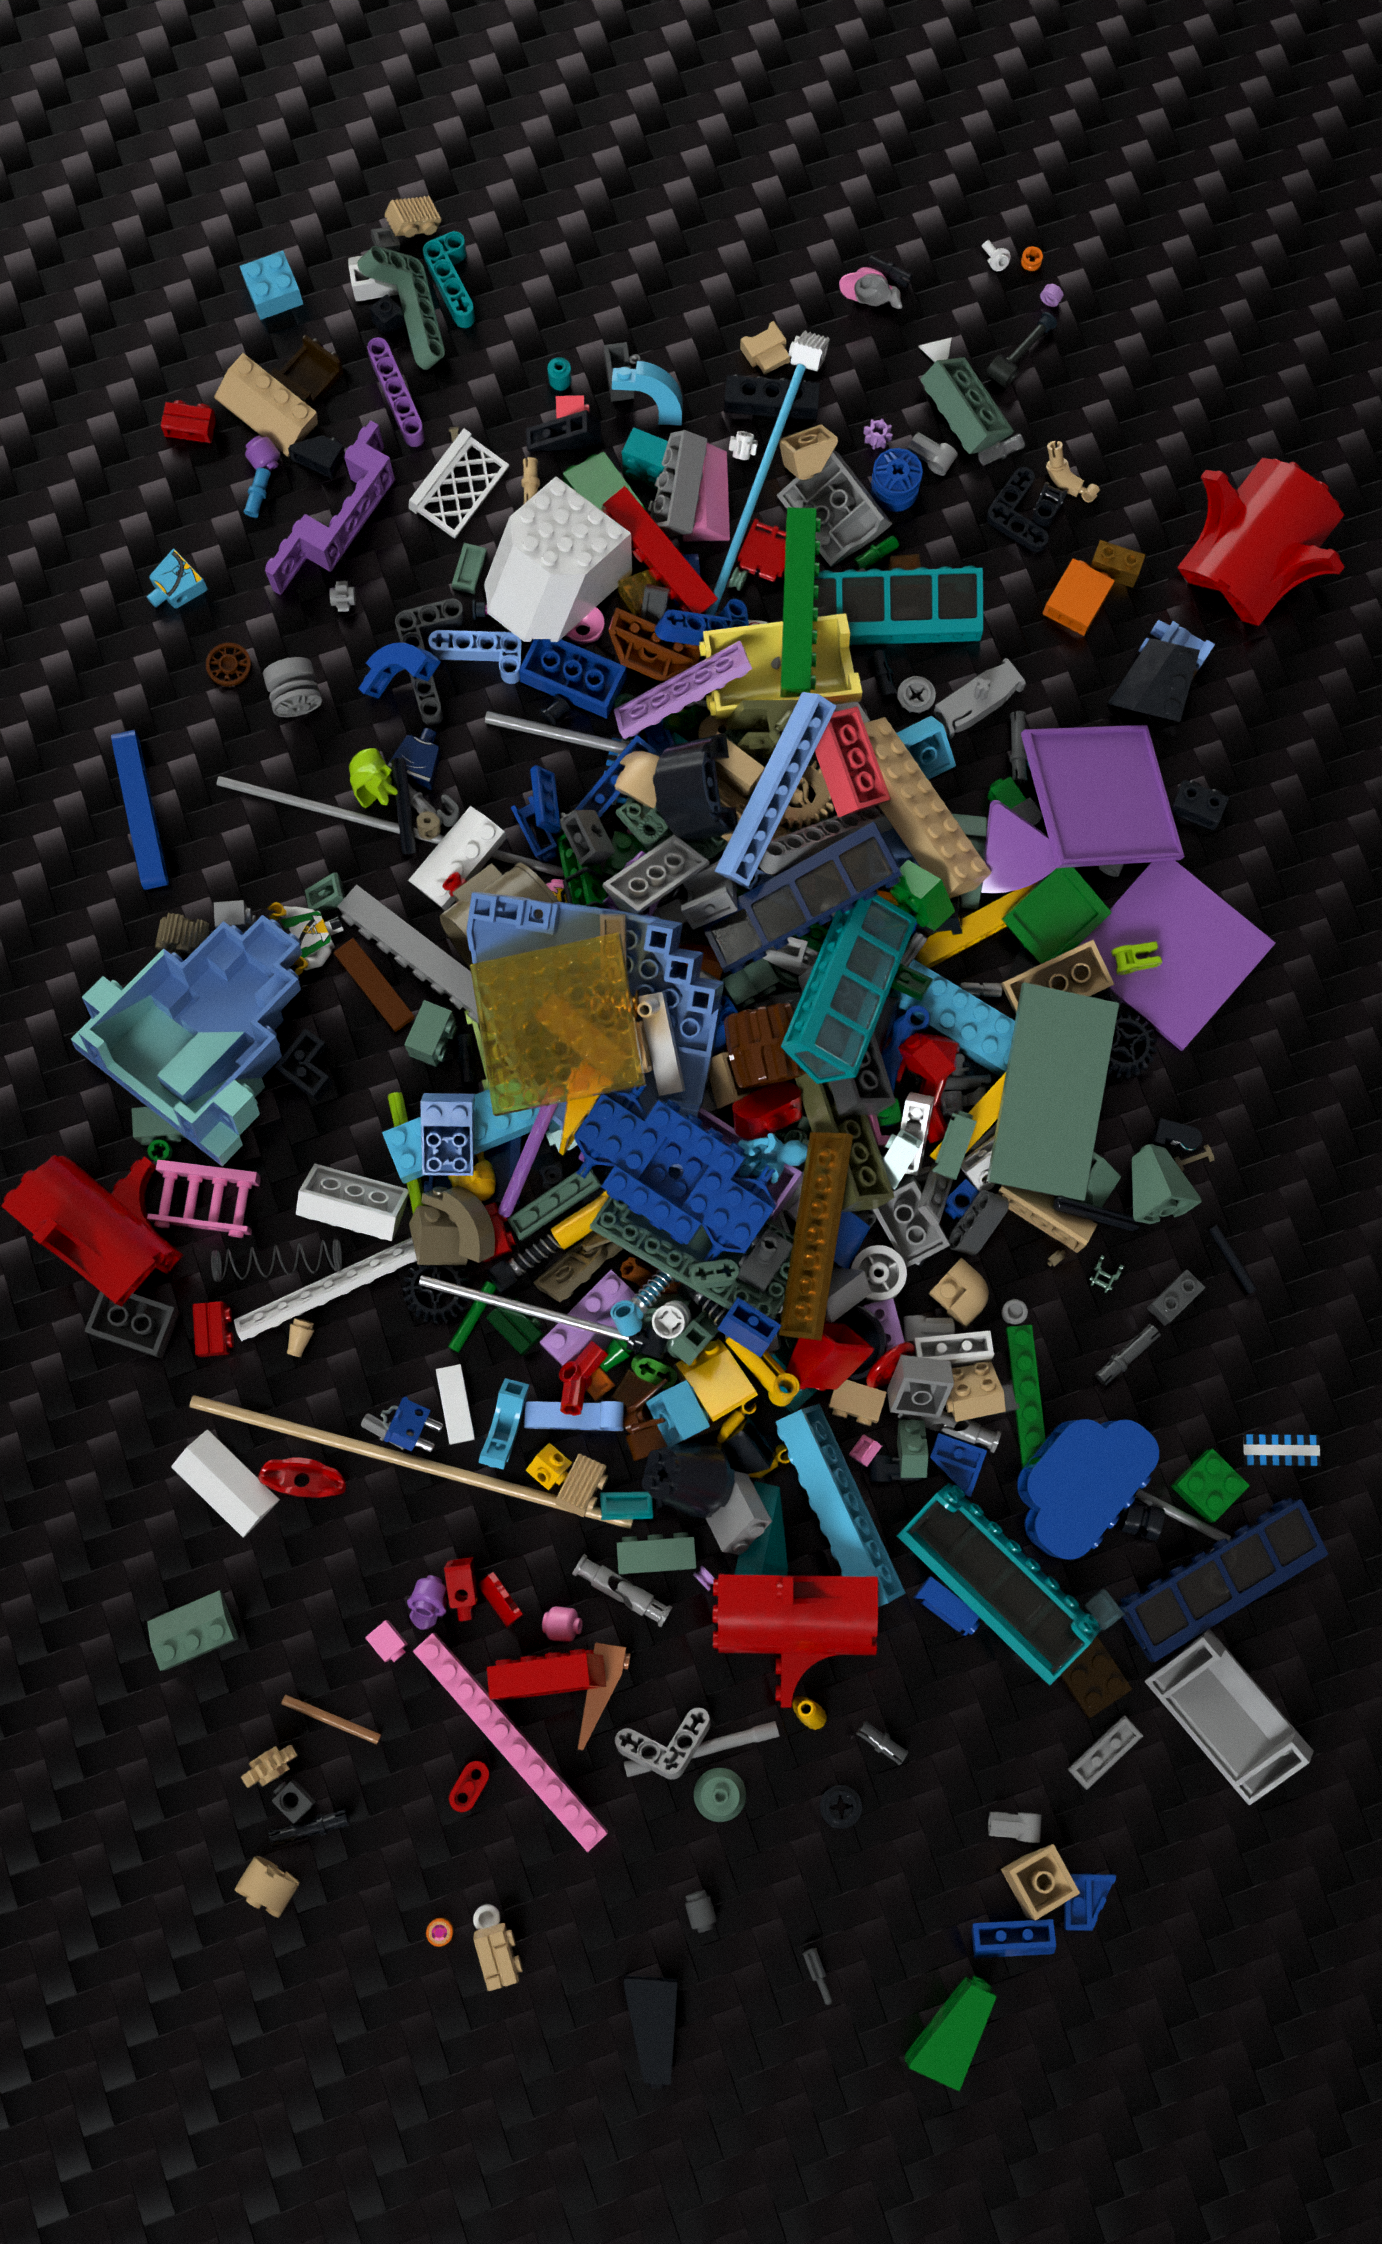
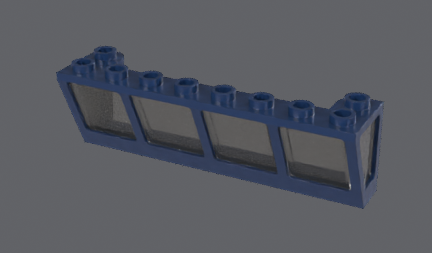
[702,822,904,975]
[1117,1498,1329,1662]

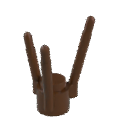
[623,1379,668,1434]

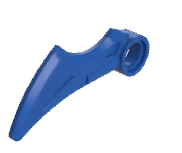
[881,1005,931,1095]

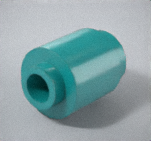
[547,357,572,391]

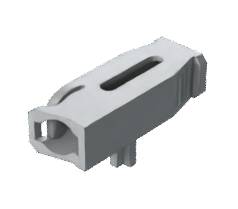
[933,658,1026,740]

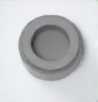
[1001,1299,1028,1325]

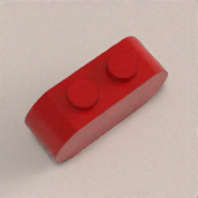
[732,1082,803,1140]

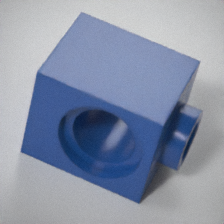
[944,1179,979,1221]

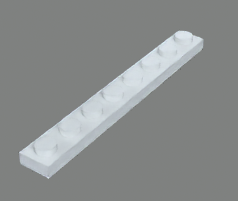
[234,1237,417,1341]

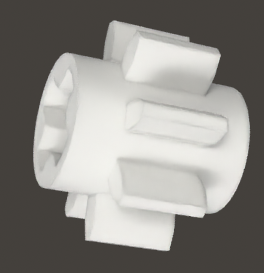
[729,431,758,460]

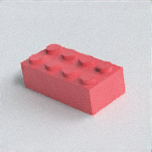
[815,706,891,818]

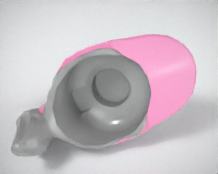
[839,267,902,309]

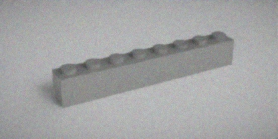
[337,885,489,1026]

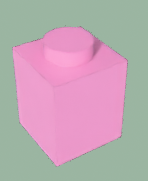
[365,1620,408,1662]

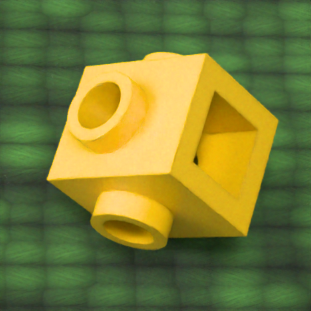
[526,1443,572,1491]

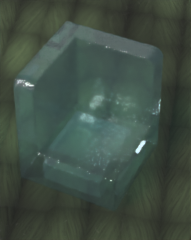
[1085,1589,1125,1630]

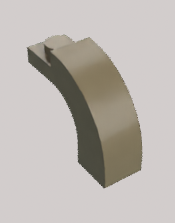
[422,1185,495,1263]

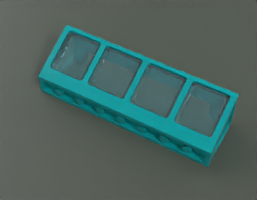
[781,886,917,1084]

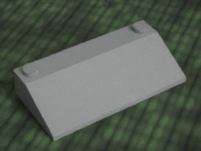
[1145,1629,1313,1805]

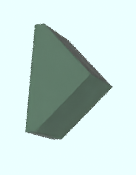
[305,873,345,912]

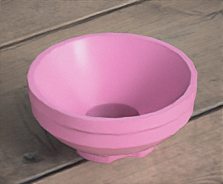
[565,607,605,645]

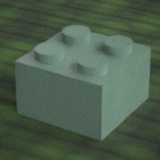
[404,1000,458,1067]

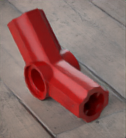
[918,1077,948,1143]
[559,1341,608,1416]

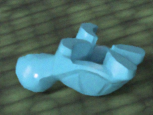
[738,1133,808,1183]

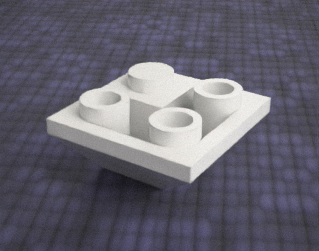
[348,256,399,301]

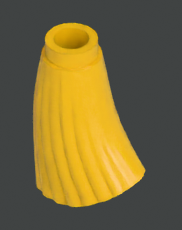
[792,1696,827,1730]

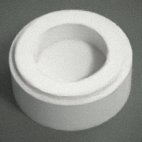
[473,1904,500,1930]

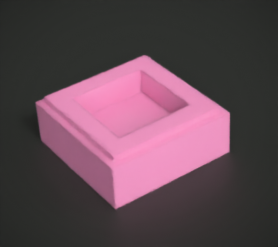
[849,1434,882,1466]

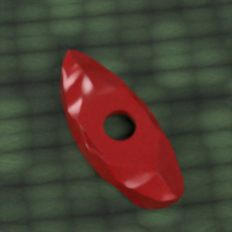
[258,1457,346,1498]

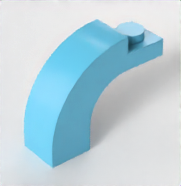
[612,361,683,426]
[479,1378,529,1469]

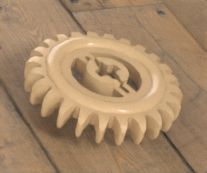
[779,760,834,829]

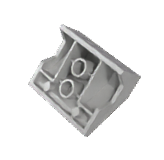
[777,450,892,567]

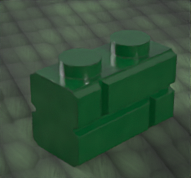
[486,1297,544,1356]

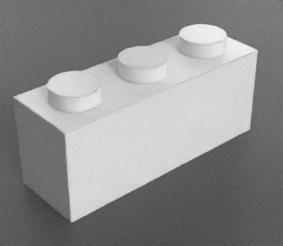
[913,1331,994,1367]

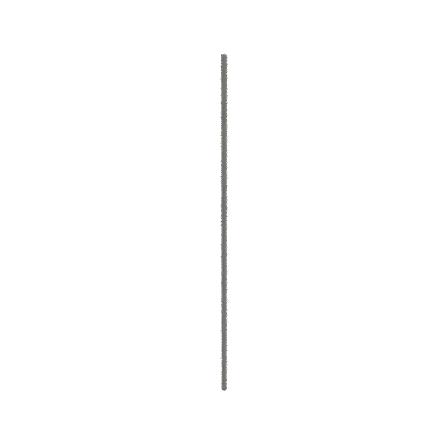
[217,776,779,934]

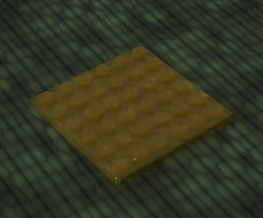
[470,932,646,1116]

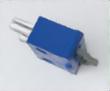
[380,1397,443,1452]

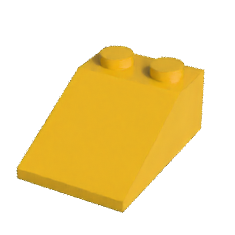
[559,1062,610,1155]
[675,1338,758,1422]

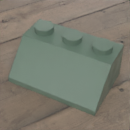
[147,1590,239,1671]

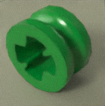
[147,1139,173,1162]

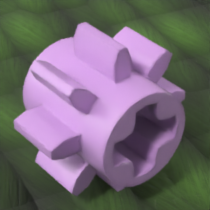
[864,419,892,449]

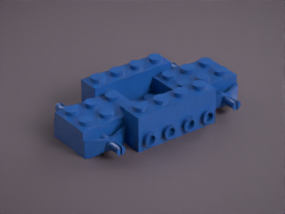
[574,1079,778,1261]

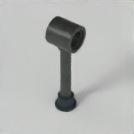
[986,312,1057,388]

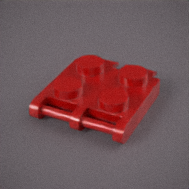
[738,518,786,582]

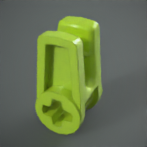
[1111,941,1162,975]

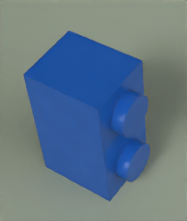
[717,1297,782,1357]

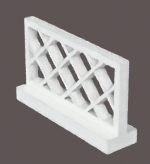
[409,429,509,539]

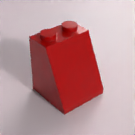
[785,1322,874,1391]

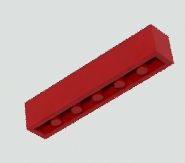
[601,486,718,614]

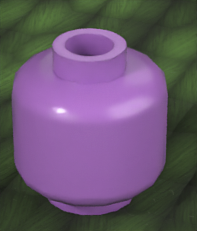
[245,435,280,472]

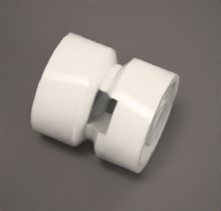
[652,1300,691,1339]

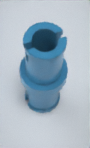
[243,467,271,518]

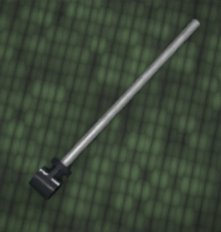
[419,1275,669,1359]

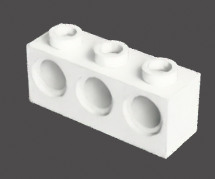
[900,1092,935,1176]

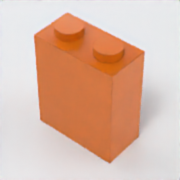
[1043,558,1115,636]

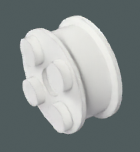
[850,1245,907,1303]

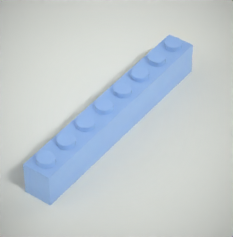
[715,692,836,886]

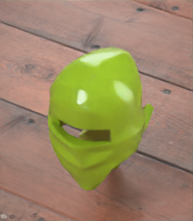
[349,748,398,808]

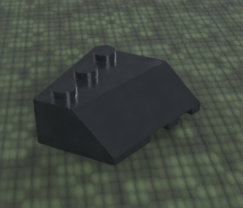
[1108,638,1200,722]

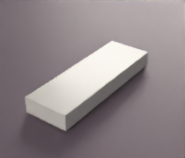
[436,1364,475,1445]

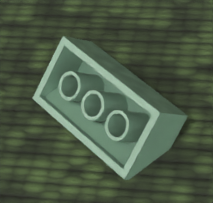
[920,357,1014,454]

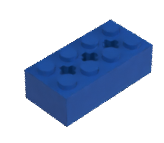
[519,639,627,719]

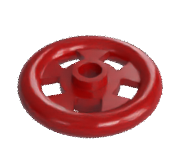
[866,1342,915,1389]

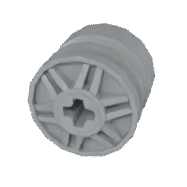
[263,657,322,717]

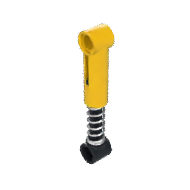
[486,1191,609,1293]
[676,1281,800,1406]

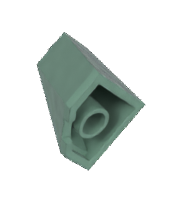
[1132,1144,1202,1224]

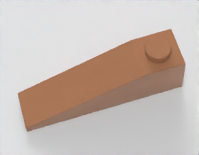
[578,1643,631,1750]

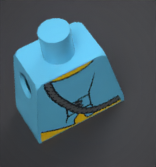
[146,549,208,608]

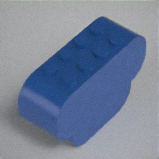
[1017,1419,1159,1560]

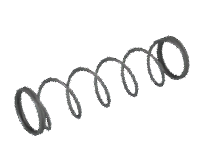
[211,1239,342,1282]

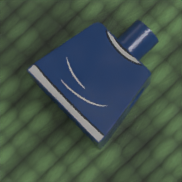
[387,728,441,790]

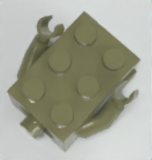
[726,700,798,765]

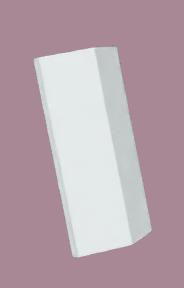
[171,1429,280,1538]

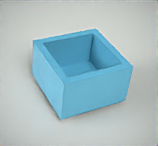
[240,251,303,320]

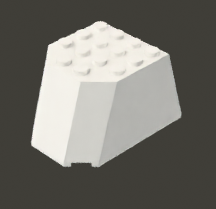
[484,477,632,642]

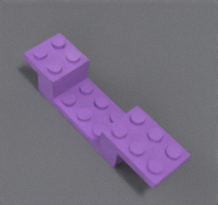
[265,420,395,595]

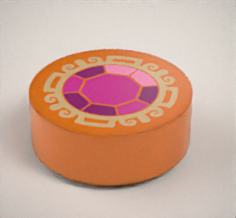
[426,1918,453,1947]

